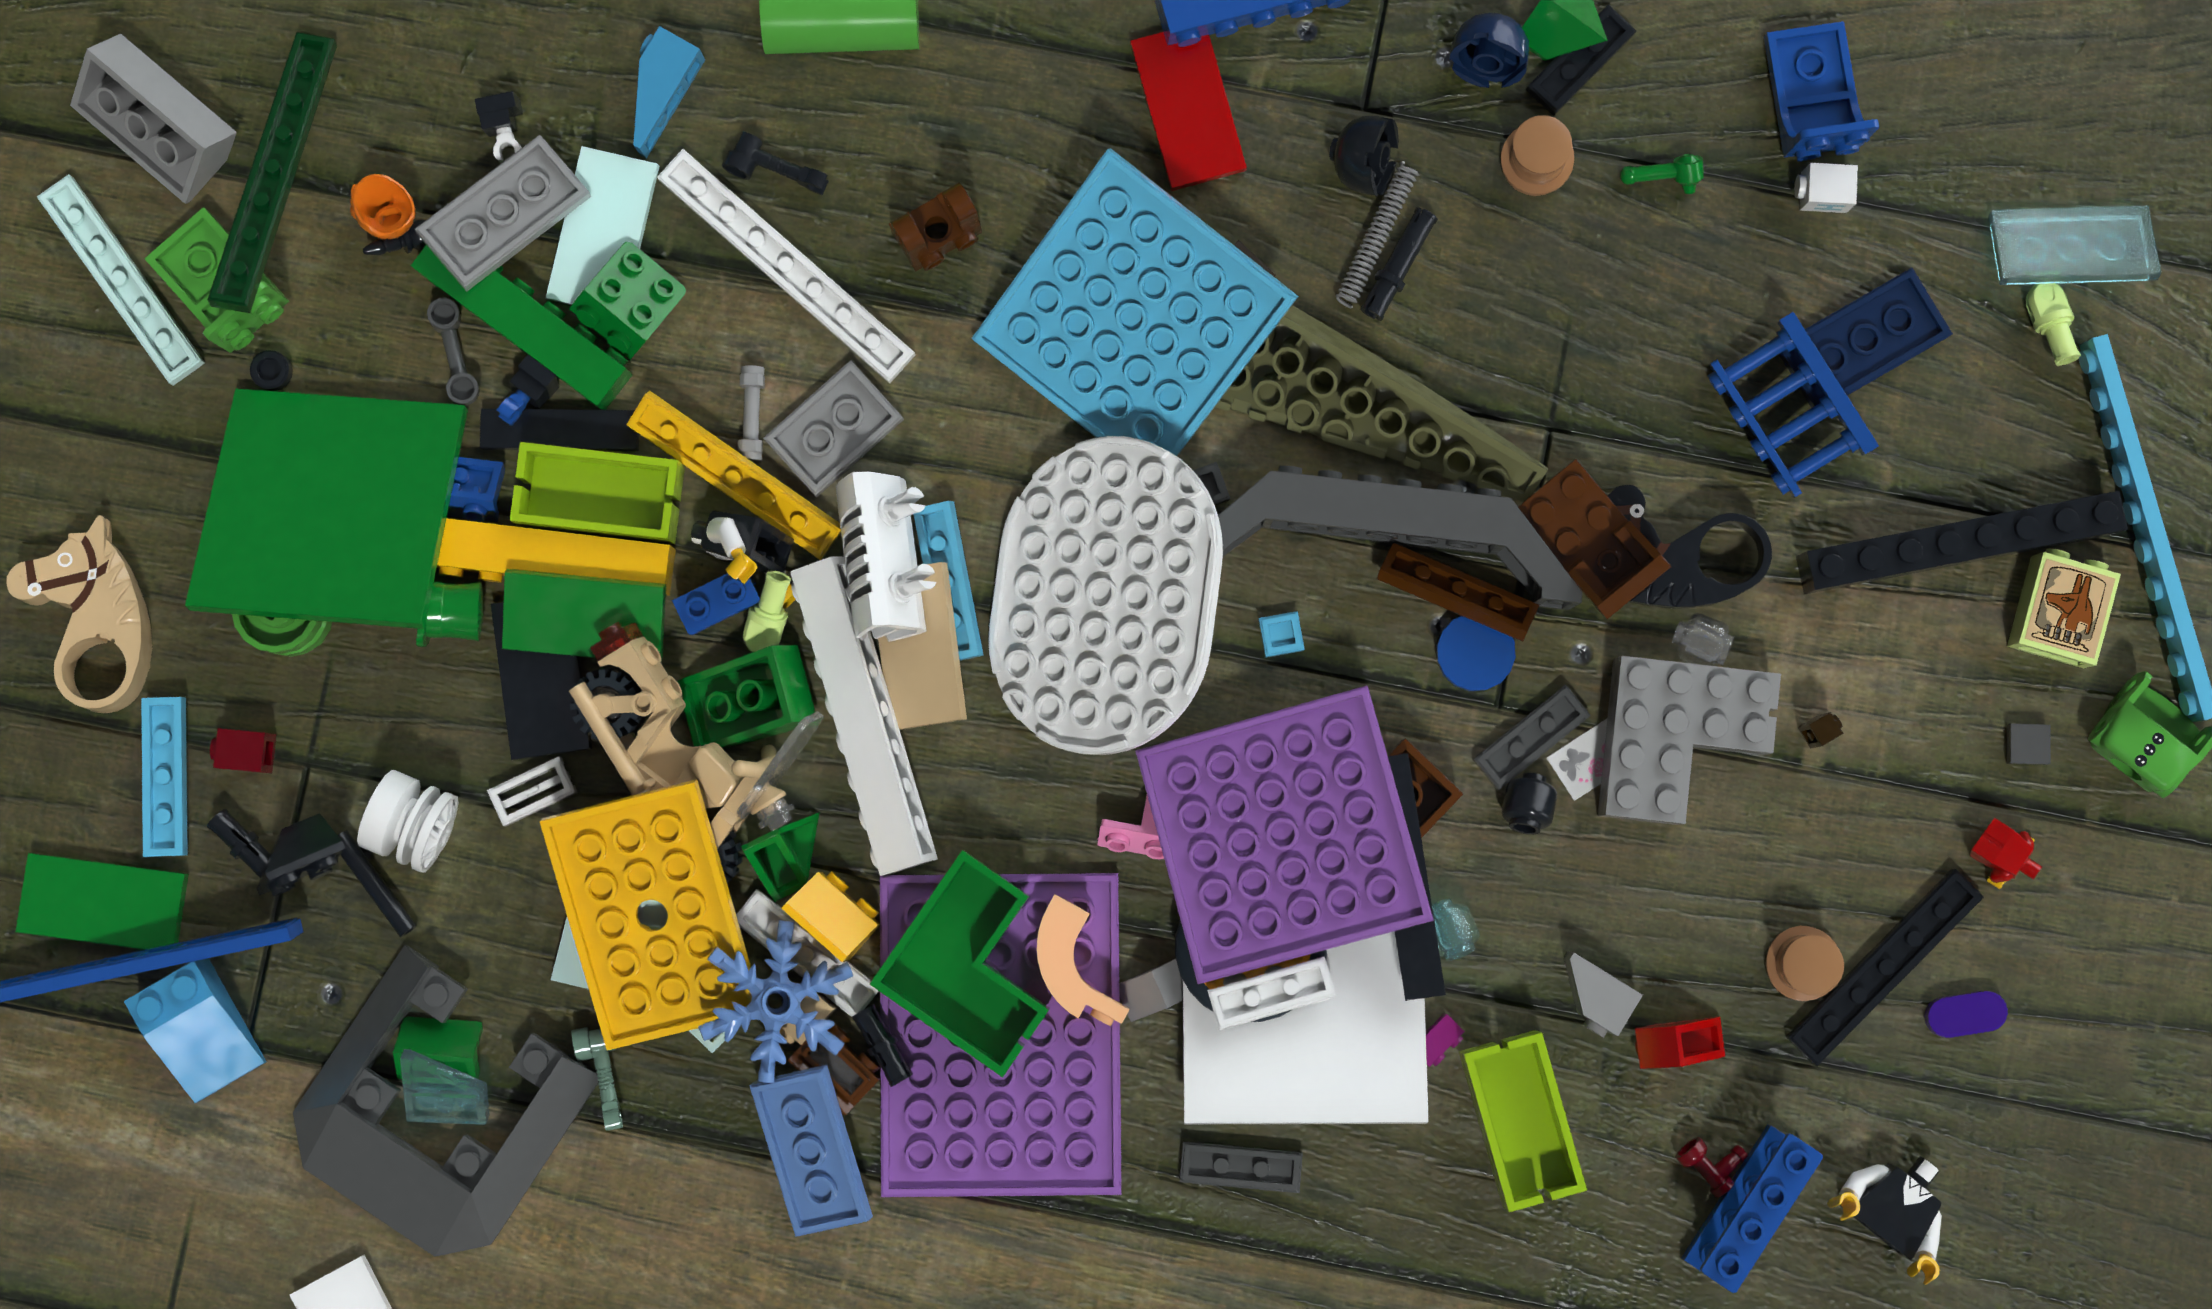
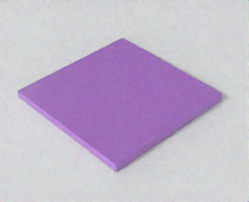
[1136,685,1434,984]

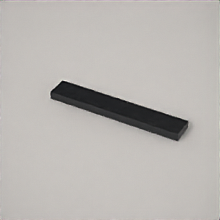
[1388,753,1446,1001]
[1786,869,1984,1066]

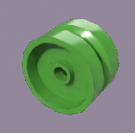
[232,614,332,657]

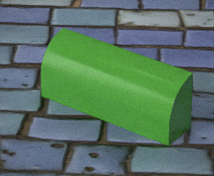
[759,0,919,54]

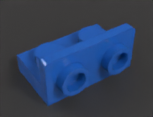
[447,457,505,522]
[672,573,760,635]

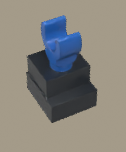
[496,355,559,426]

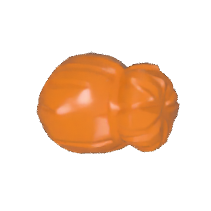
[350,174,416,240]

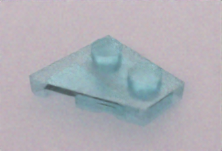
[400,1049,490,1125]

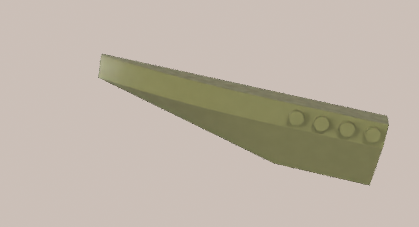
[1215,305,1548,502]

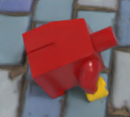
[1970,817,2042,889]

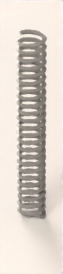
[1336,161,1419,309]

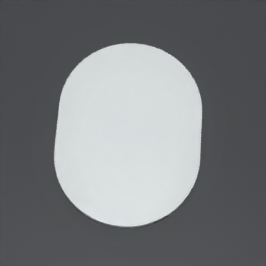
[988,436,1223,755]

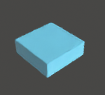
[1258,611,1305,658]

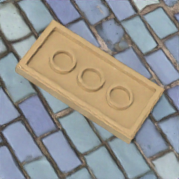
[878,562,967,730]

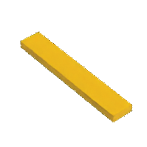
[626,391,841,560]

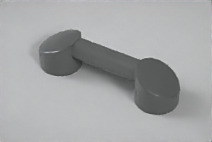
[427,298,479,406]

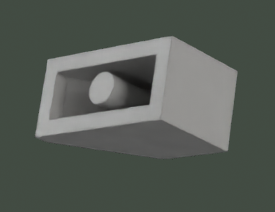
[1564,951,1643,1038]

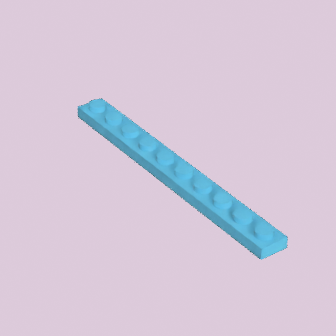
[2079,334,2212,722]

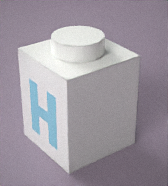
[1794,163,1858,213]

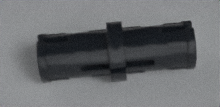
[207,809,270,878]
[852,1004,913,1087]

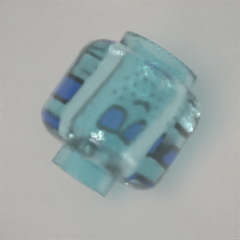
[1432,899,1480,961]

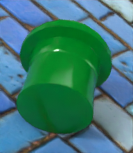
[416,582,483,647]

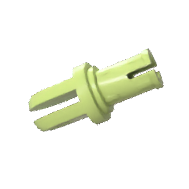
[2026,281,2081,366]
[743,571,791,652]

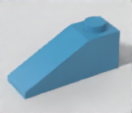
[633,26,705,159]

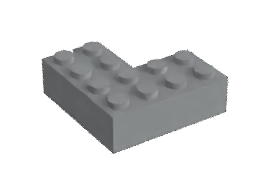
[1598,656,1781,825]

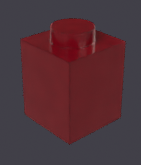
[210,728,277,774]

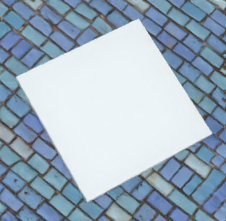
[1183,931,1428,1125]

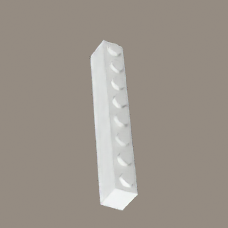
[790,556,938,876]

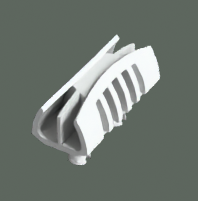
[836,472,936,642]

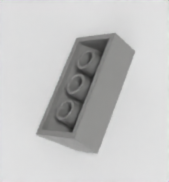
[70,34,237,204]

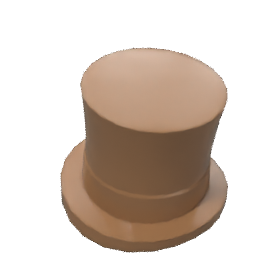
[1501,115,1574,196]
[1765,925,1844,1001]

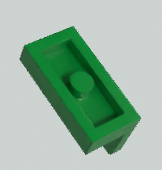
[393,1017,483,1084]

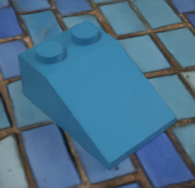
[124,959,267,1103]

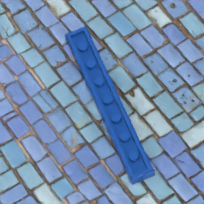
[0,917,304,1002]

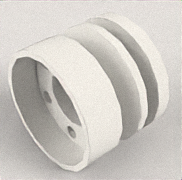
[357,770,459,872]

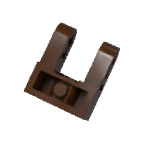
[889,182,982,272]

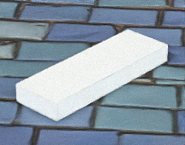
[1207,957,1336,1031]

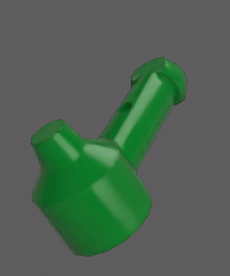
[1620,154,1704,194]

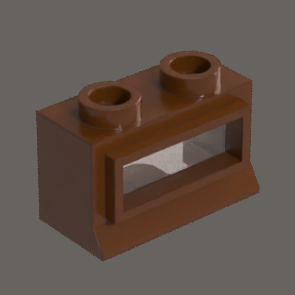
[788,1024,881,1116]

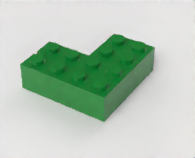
[870,850,1050,1078]

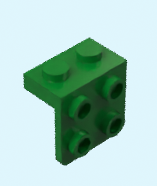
[569,242,686,360]

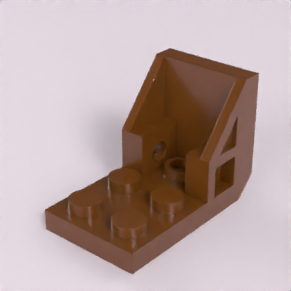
[1518,459,1671,619]

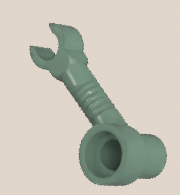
[571,1027,623,1131]

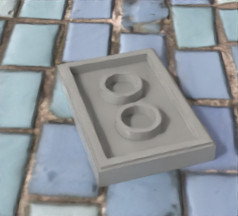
[763,360,904,498]

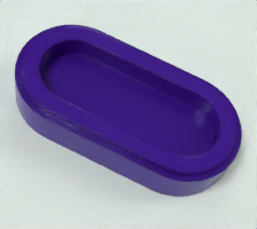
[1924,991,2008,1038]

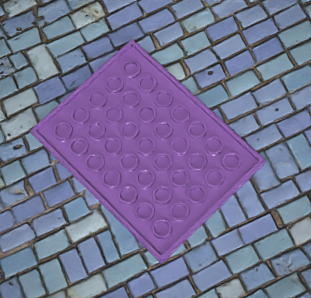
[880,873,1122,1197]

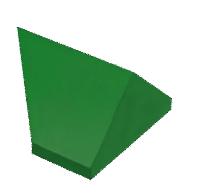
[1522,0,1608,62]
[741,812,820,902]

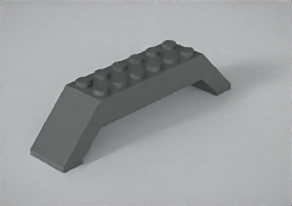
[1218,466,1583,610]

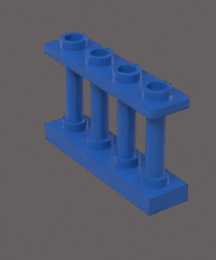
[1707,312,1879,498]
[1681,1124,1823,1293]

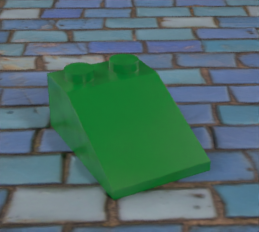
[677,645,818,750]

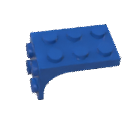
[1764,21,1879,161]

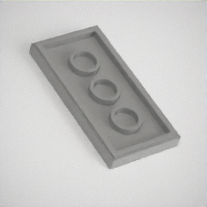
[415,135,591,292]

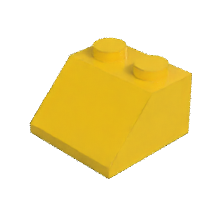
[781,871,880,962]

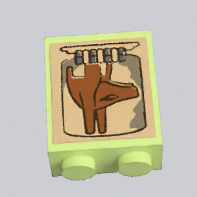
[2007,548,2121,668]

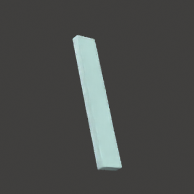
[37,174,205,386]

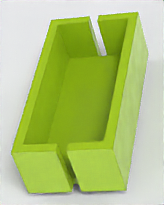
[510,442,685,544]
[1458,1030,1587,1212]

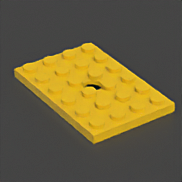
[539,779,752,1050]

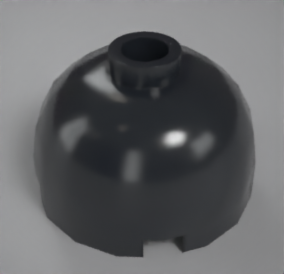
[1329,116,1399,196]

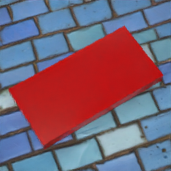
[1130,32,1247,191]

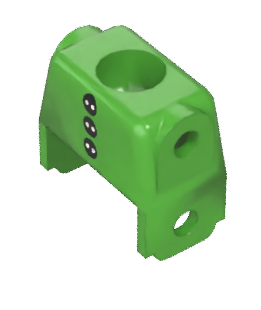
[2088,671,2212,798]

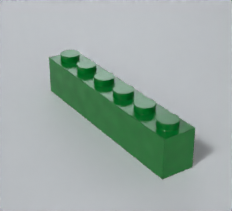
[410,245,632,410]

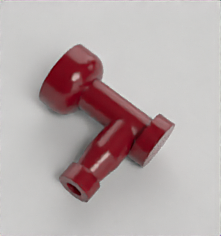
[1675,1137,1748,1198]

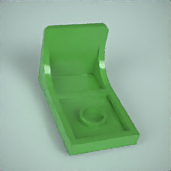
[144,207,289,353]

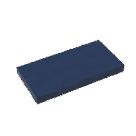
[1779,268,1953,408]

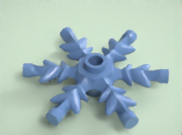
[698,920,853,1083]

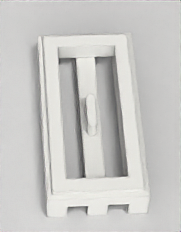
[487,756,578,826]

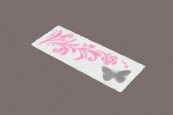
[1547,718,1608,801]

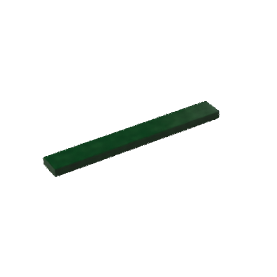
[207,32,337,313]

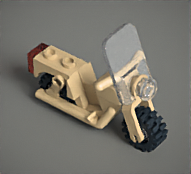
[569,622,824,884]

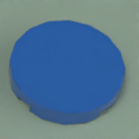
[1436,616,1516,691]

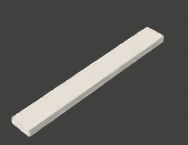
[657,149,916,384]

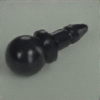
[363,219,426,255]

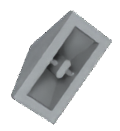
[1119,958,1183,1022]

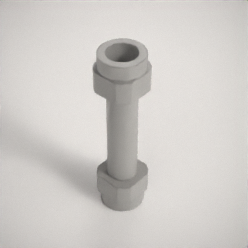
[738,365,765,462]

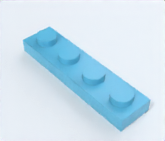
[913,501,984,661]
[141,697,188,857]

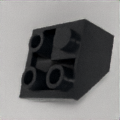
[256,813,345,896]

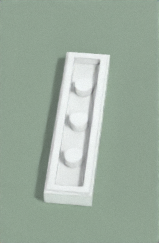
[736,889,879,1017]

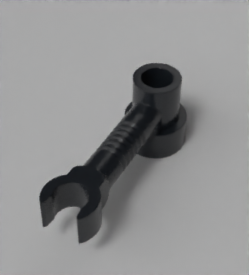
[722,132,829,195]

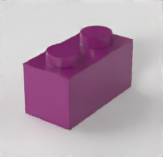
[1426,1013,1465,1067]

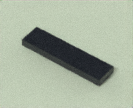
[480,409,639,451]

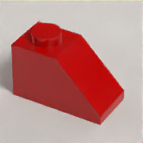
[1635,1017,1726,1069]

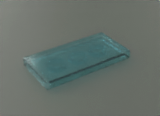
[1988,205,2162,285]

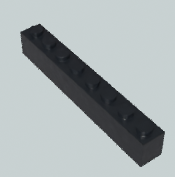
[1796,491,2128,595]

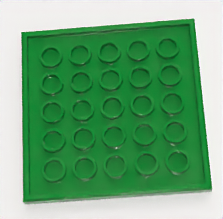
[185,388,468,629]

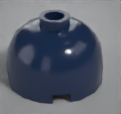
[1450,13,1529,88]

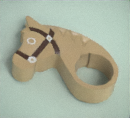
[6,515,152,713]

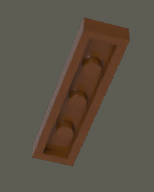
[1377,543,1539,642]

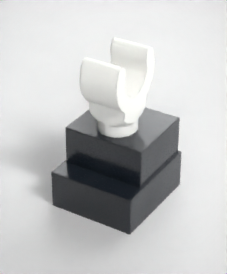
[475,91,523,163]

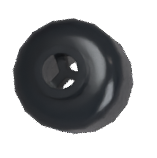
[1502,772,1557,835]

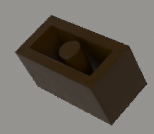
[1797,712,1844,749]

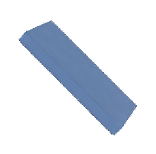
[749,1065,873,1237]

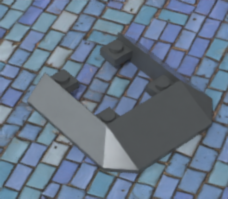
[293,945,599,1257]

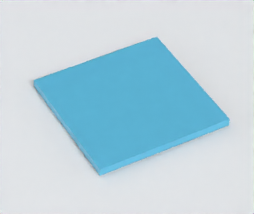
[971,148,1299,456]

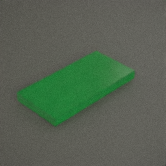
[502,569,666,663]
[15,853,189,949]

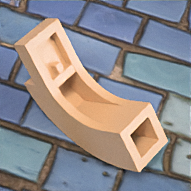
[1037,894,1130,1026]

